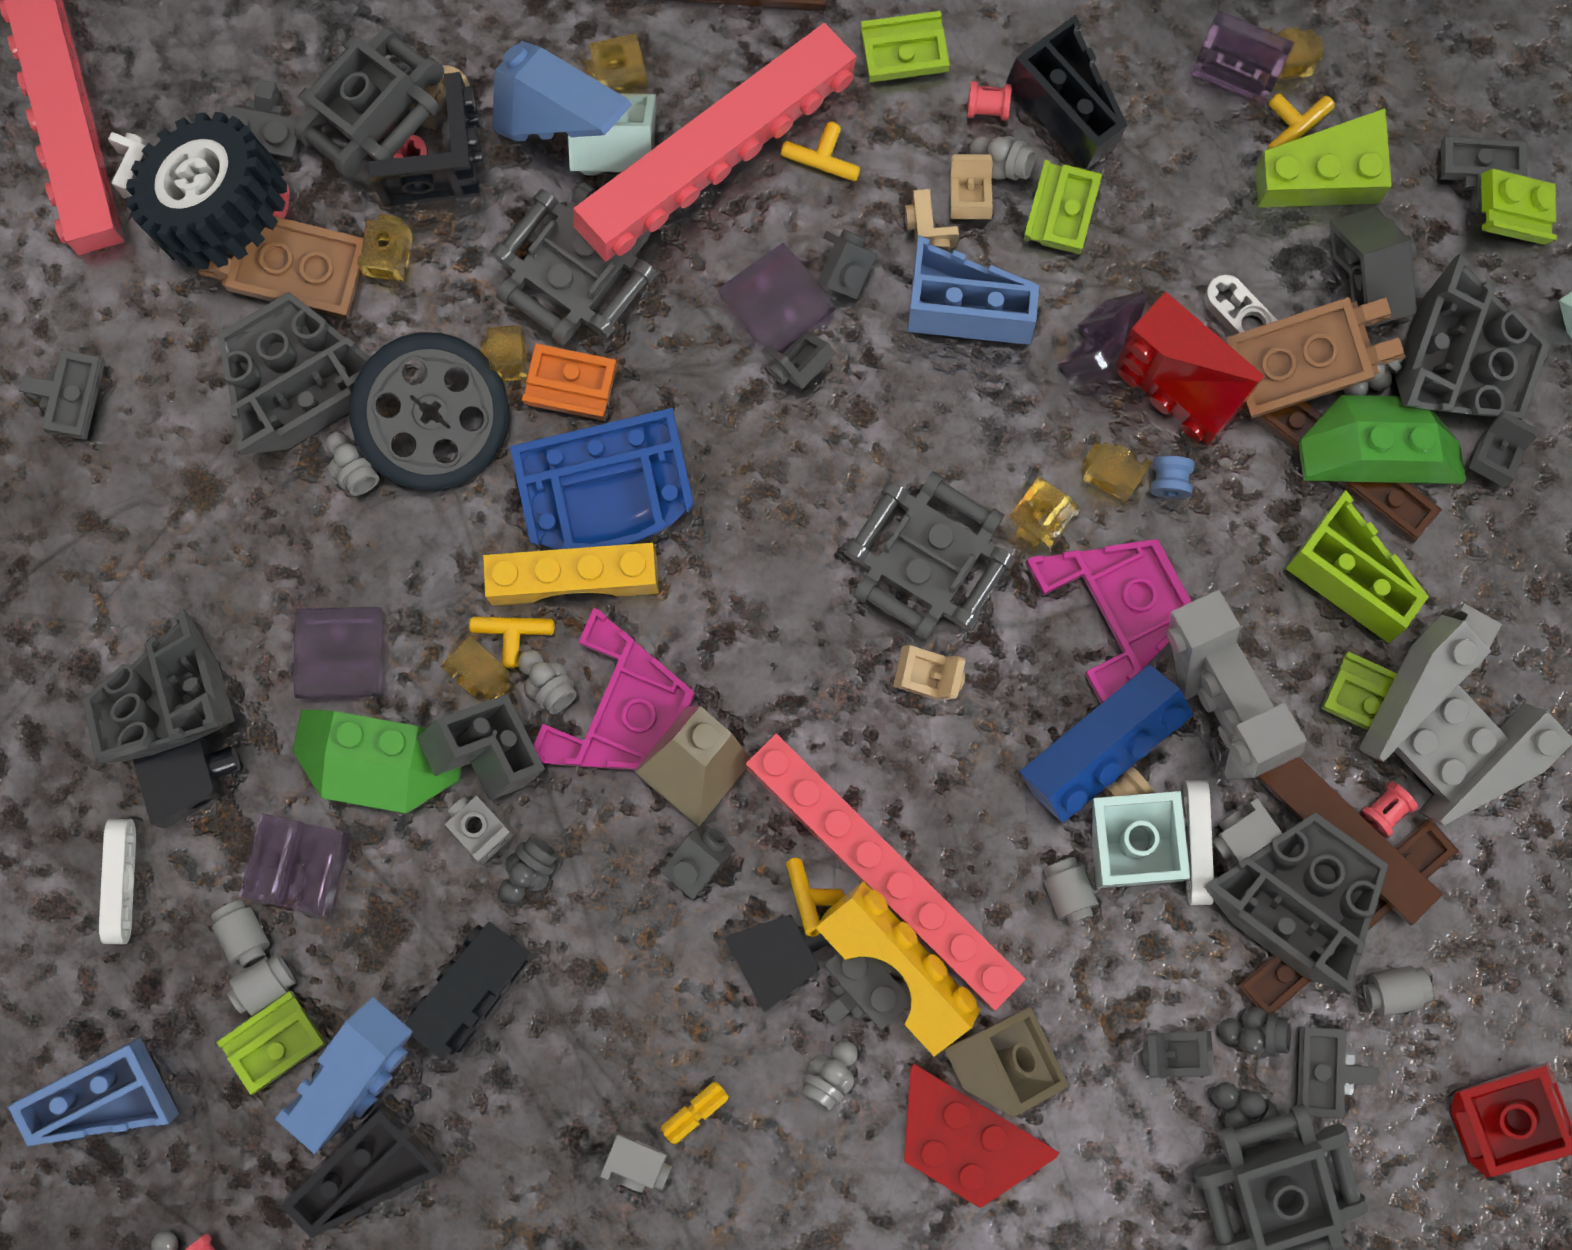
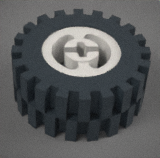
[126,112,287,269]

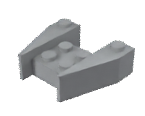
[1166,589,1307,779]
[1359,615,1572,826]

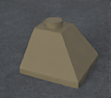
[634,706,750,827]
[945,1006,1069,1117]

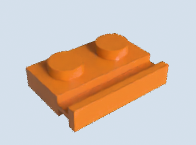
[522,343,617,421]

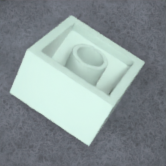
[568,94,656,176]
[1092,791,1190,889]

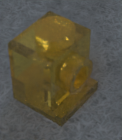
[1256,27,1323,83]
[584,33,648,91]
[357,214,413,282]
[481,325,528,381]
[1082,441,1152,506]
[1009,476,1081,548]
[440,635,512,700]

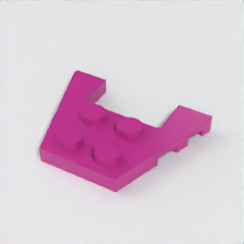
[1026,539,1192,704]
[533,607,695,770]

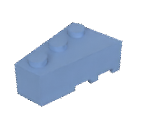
[275,997,413,1154]

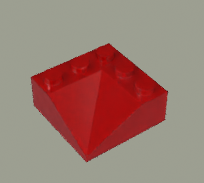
[1115,291,1264,446]

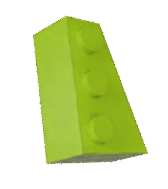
[1255,108,1392,208]
[1285,490,1429,644]

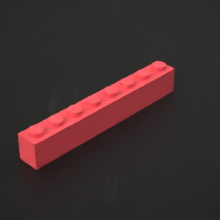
[0,0,125,255]
[573,22,857,262]
[746,733,1026,1011]

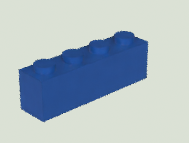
[1019,664,1193,823]

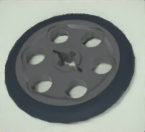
[350,332,509,490]

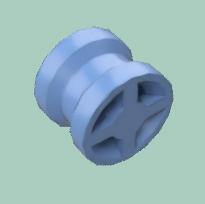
[1150,456,1195,499]

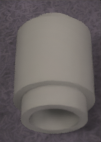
[1043,857,1099,925]
[211,900,270,968]
[227,954,296,1016]
[1363,965,1433,1017]

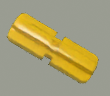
[660,1082,729,1145]

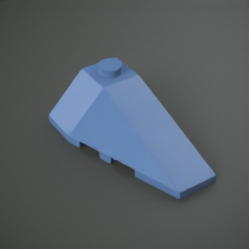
[492,41,632,141]

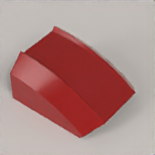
[1450,1062,1572,1178]

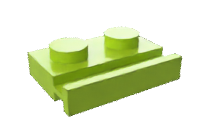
[860,11,950,83]
[1023,160,1102,255]
[1481,168,1557,245]
[1321,651,1397,730]
[216,991,327,1095]

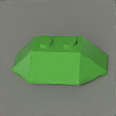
[1298,395,1466,484]
[292,709,462,814]

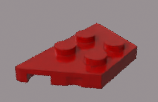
[903,1064,1060,1208]

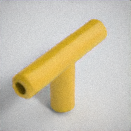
[1267,94,1335,149]
[780,122,861,182]
[469,617,555,668]
[786,857,845,937]

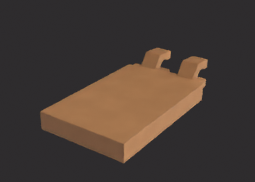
[195,216,368,320]
[1226,297,1404,418]

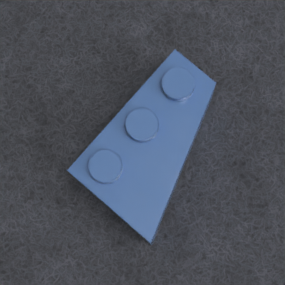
[907,235,1039,345]
[7,1037,179,1146]

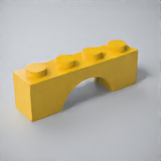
[483,542,659,606]
[815,881,981,1057]

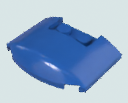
[510,408,694,550]

